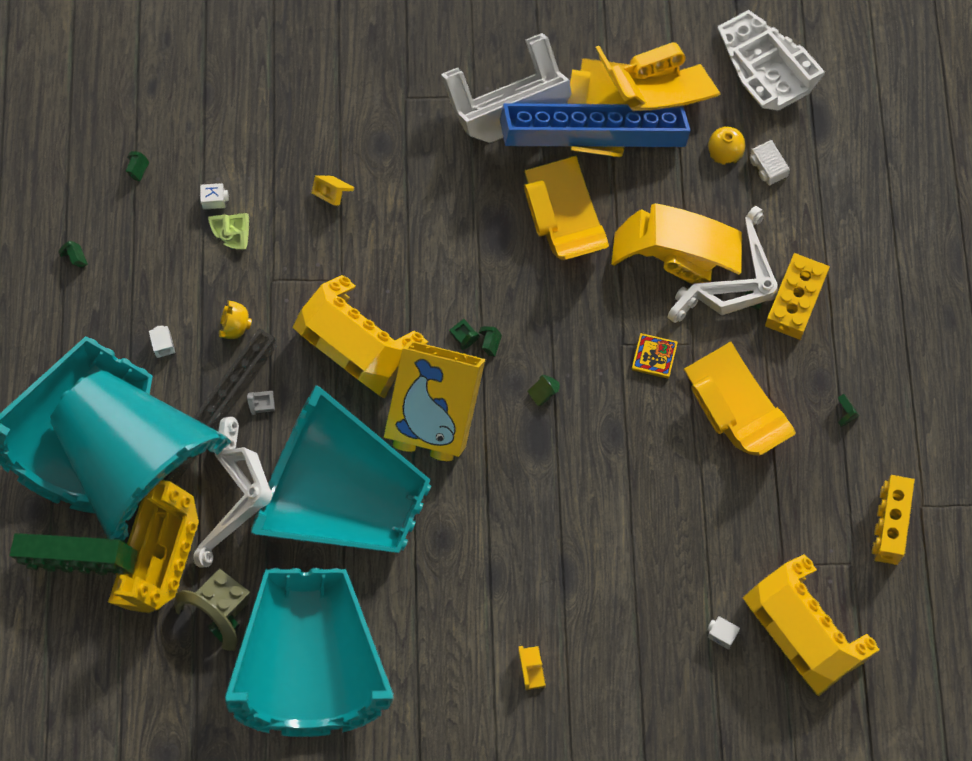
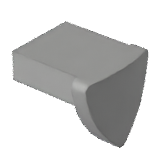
[247,391,275,415]

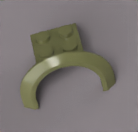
[174,569,250,651]

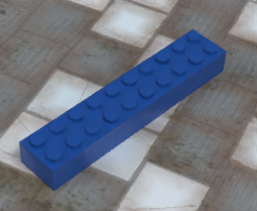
[500,103,690,147]

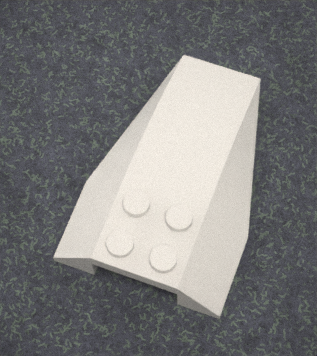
[718,10,825,111]

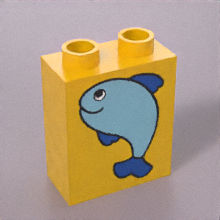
[384,340,485,461]

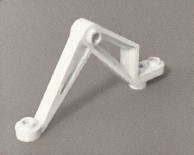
[668,206,778,323]
[194,417,272,568]

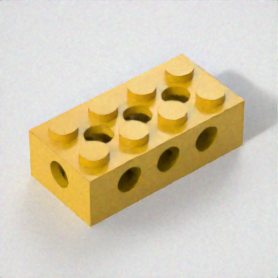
[765,253,830,340]
[872,475,915,565]

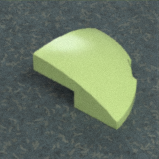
[209,213,249,250]

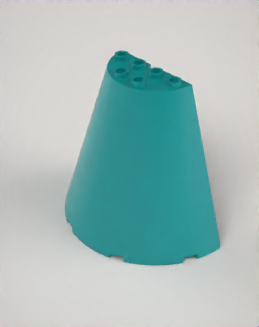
[0,336,153,513]
[50,371,231,541]
[251,386,431,553]
[226,568,393,737]

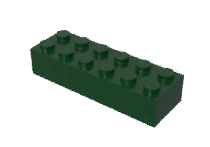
[9,533,138,576]

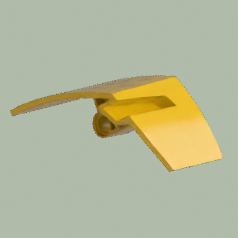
[596,43,720,111]
[567,58,629,157]
[524,156,609,260]
[611,203,742,284]
[683,342,795,455]

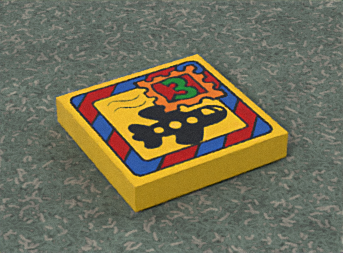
[632,333,678,379]

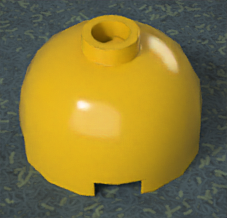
[708,127,745,164]
[219,300,252,339]

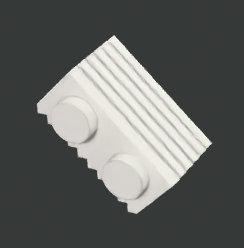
[750,140,790,185]

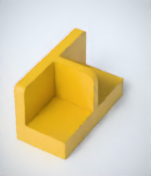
[312,176,354,205]
[519,646,545,690]

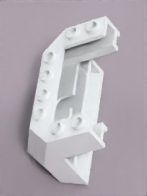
[441,33,572,143]

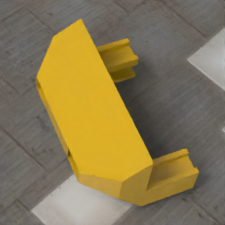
[292,275,428,398]
[108,481,199,613]
[743,554,880,696]

